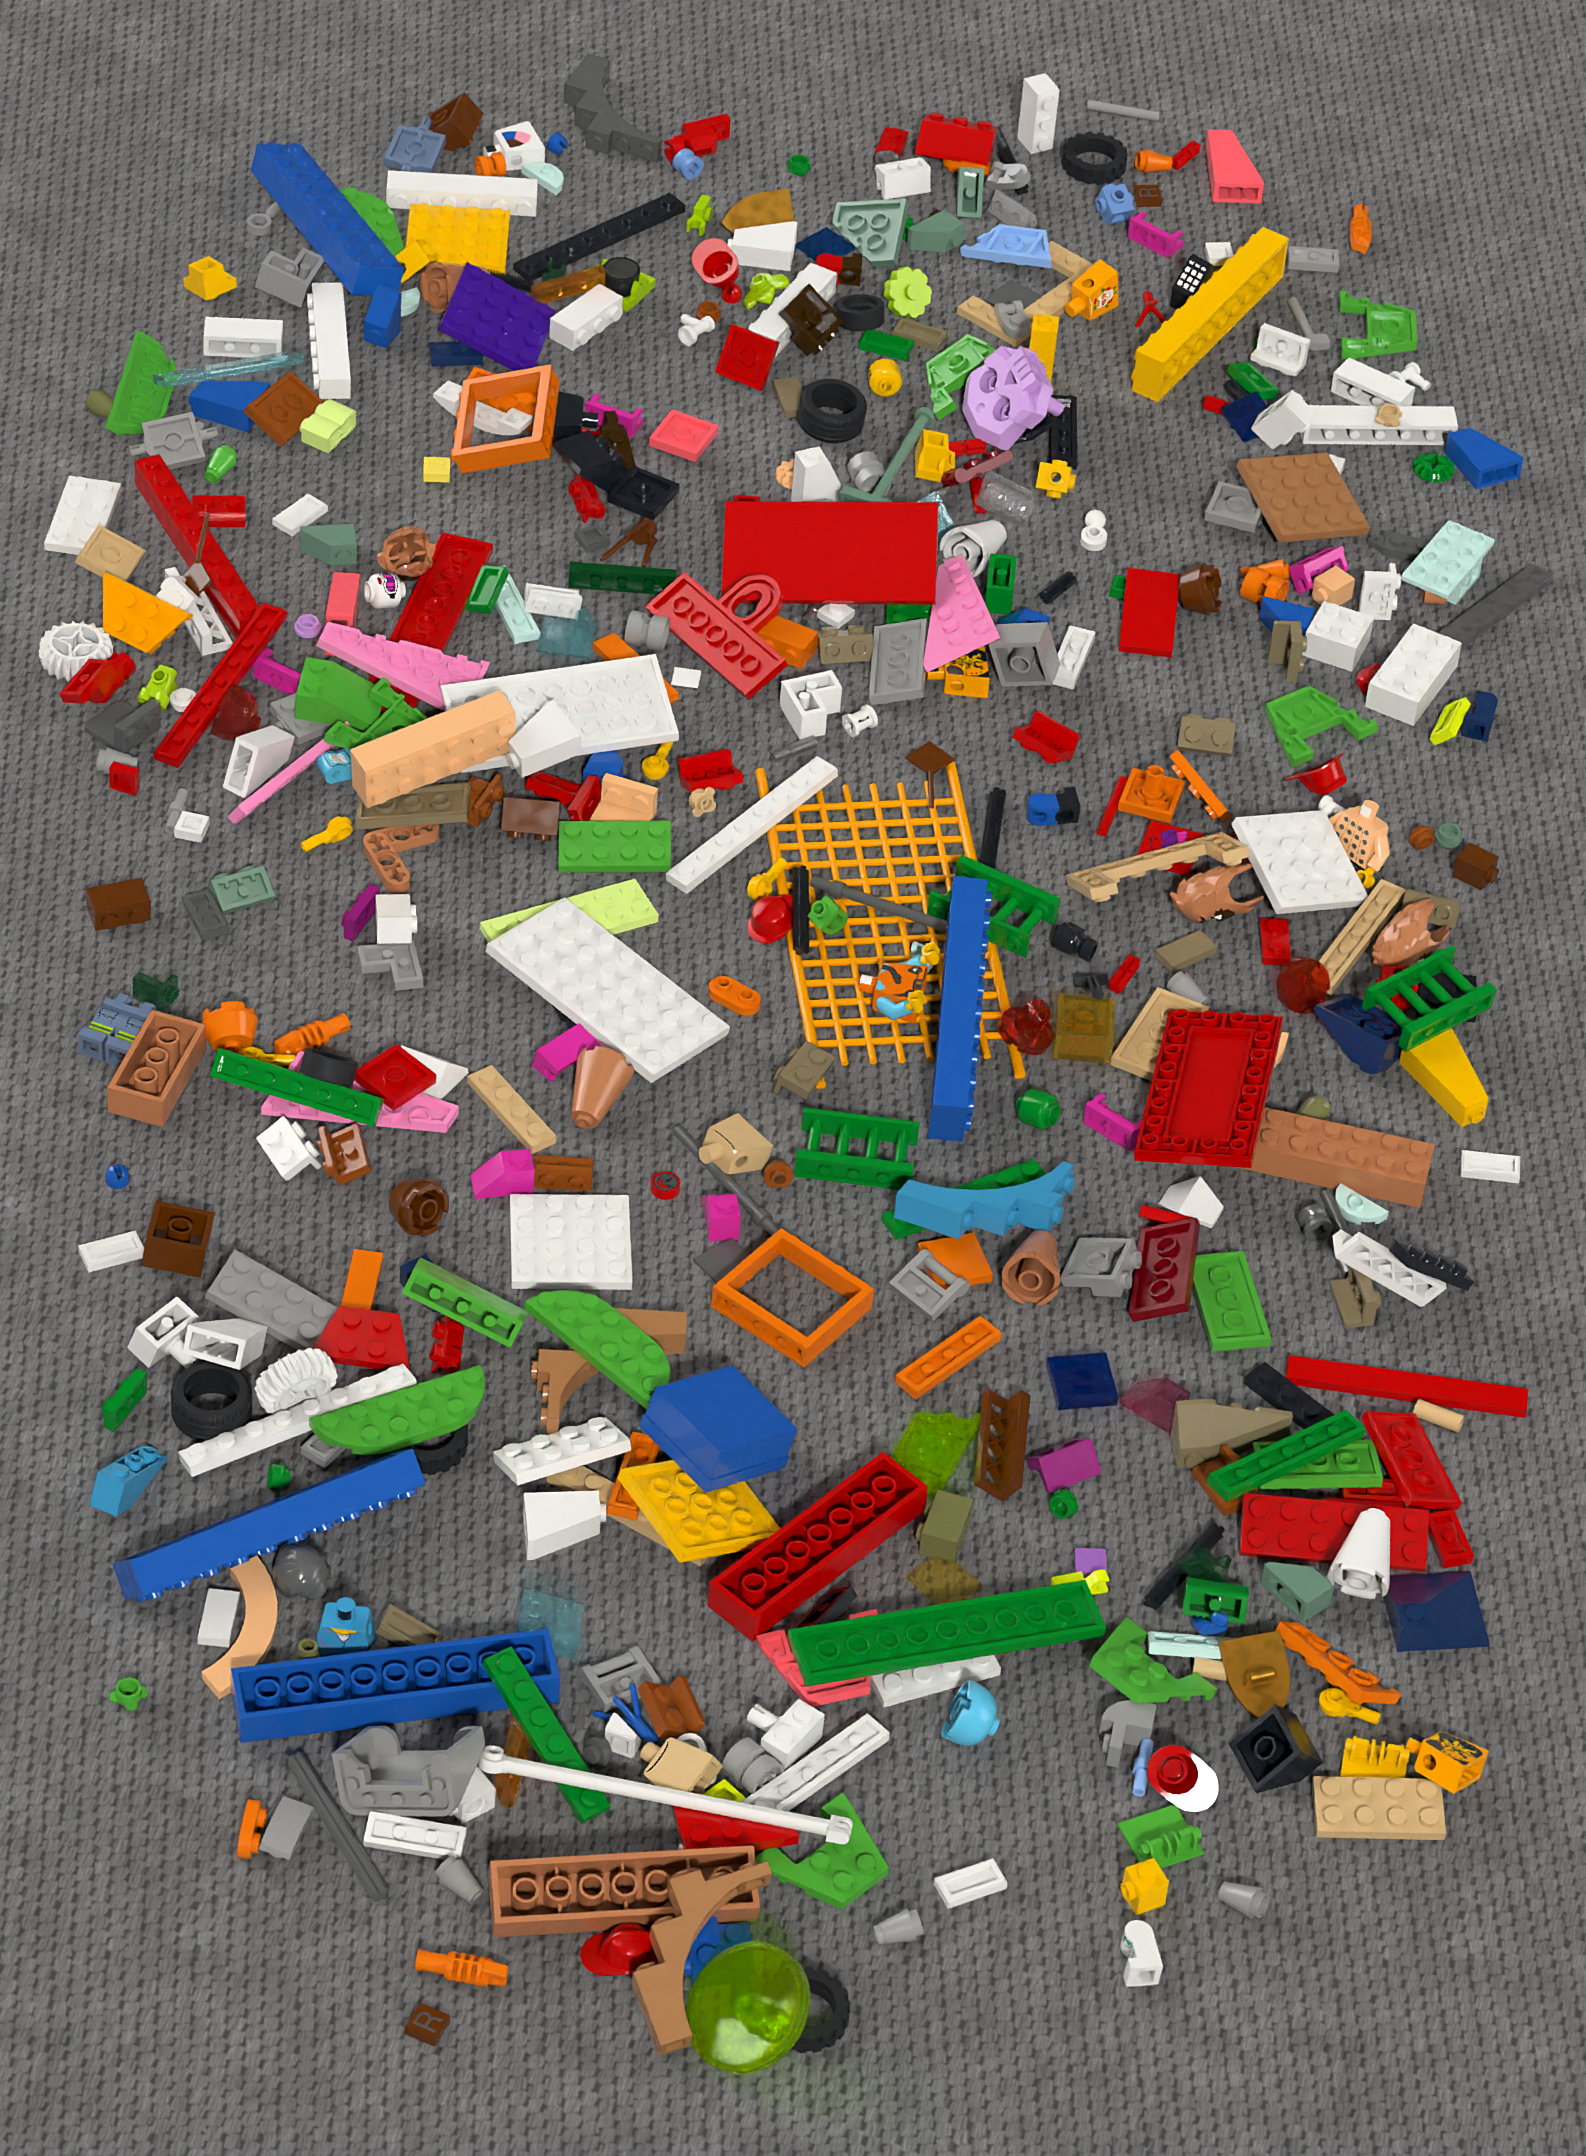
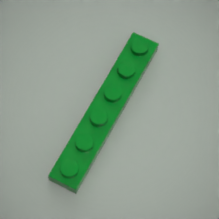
[210,1048,384,1127]
[881,1159,1046,1240]
[1206,1410,1366,1502]
[482,1646,611,1824]

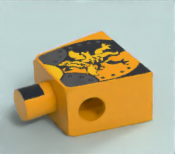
[926,646,990,698]
[1406,1731,1489,1794]

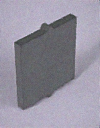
[984,279,1042,315]
[693,1238,764,1284]

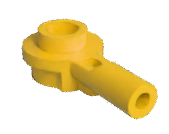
[641,742,673,780]
[300,816,353,853]
[747,858,787,902]
[238,1047,295,1066]
[1319,1688,1381,1725]

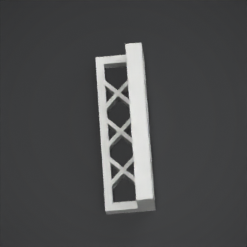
[165,567,233,656]
[1332,1229,1447,1307]

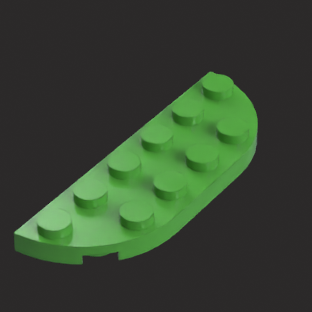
[339,187,404,266]
[105,330,177,435]
[525,1290,670,1409]
[309,1365,485,1455]

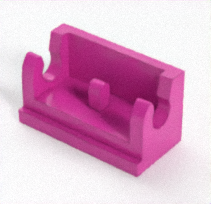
[1128,212,1184,258]
[585,393,644,438]
[1288,546,1348,594]
[253,648,302,695]
[532,1023,600,1082]
[1083,1093,1142,1151]

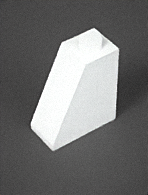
[727,221,798,271]
[791,447,842,502]
[506,699,580,778]
[223,725,295,798]
[182,1318,268,1370]
[523,1491,606,1560]

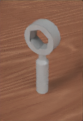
[247,201,281,236]

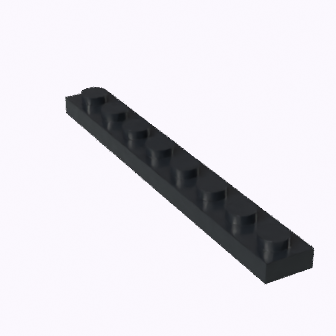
[513,193,686,282]

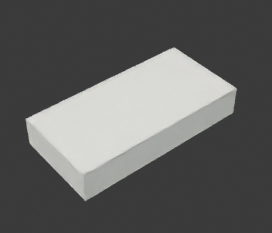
[272,494,328,536]
[1461,1150,1520,1183]
[78,1230,144,1272]
[198,1588,240,1648]
[934,1858,1007,1909]

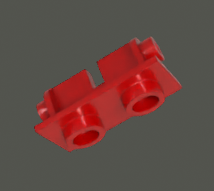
[568,473,606,523]
[429,1315,464,1373]

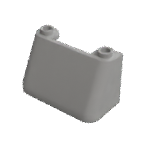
[332,1726,485,1816]

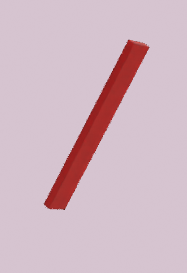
[153,603,288,768]
[1286,1355,1528,1418]

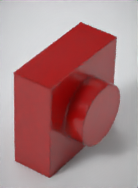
[109,762,140,795]

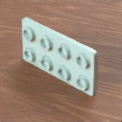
[1401,521,1494,605]

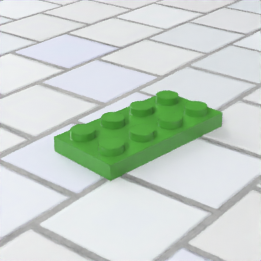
[558,821,671,873]
[1192,1251,1271,1352]
[1252,1440,1383,1490]

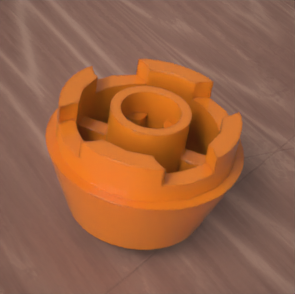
[202,1001,258,1053]

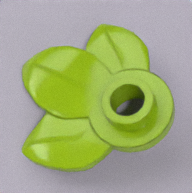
[744,273,790,309]

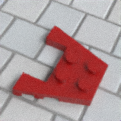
[313,1306,410,1371]

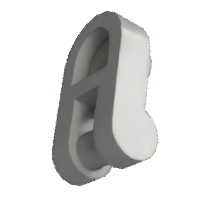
[985,161,1031,190]
[994,300,1030,338]

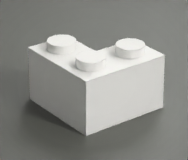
[779,670,842,740]

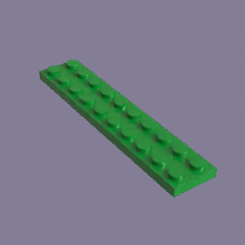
[787,1580,1106,1687]

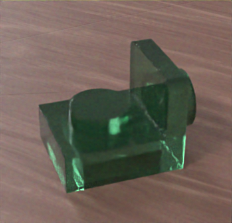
[133,972,179,1012]
[1178,1547,1232,1582]

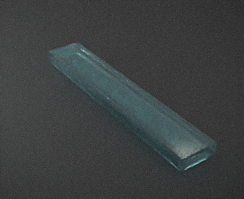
[152,351,304,387]

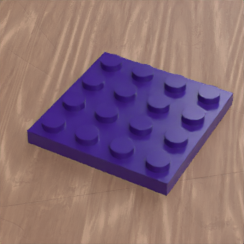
[438,262,556,371]

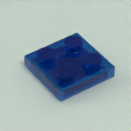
[1046,1352,1118,1410]

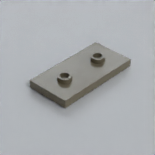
[355,783,471,829]

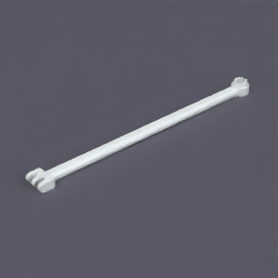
[479,1745,853,1844]

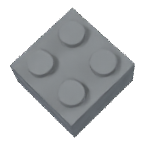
[988,622,1060,687]

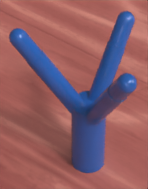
[593,1683,660,1744]

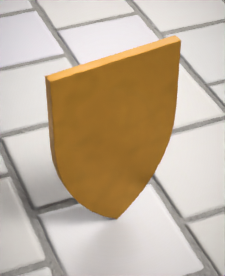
[721,188,797,238]
[1218,1630,1290,1719]

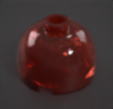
[211,685,262,741]

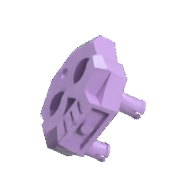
[962,346,1064,451]

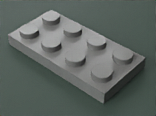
[869,618,929,705]
[205,1249,338,1351]

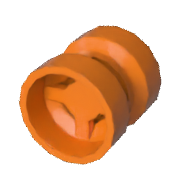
[474,152,507,177]

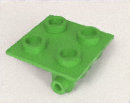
[1117,1804,1205,1869]

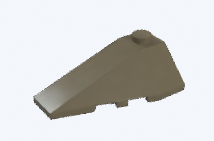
[1169,1399,1293,1468]

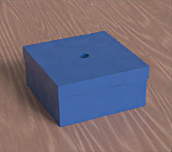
[639,1365,797,1493]

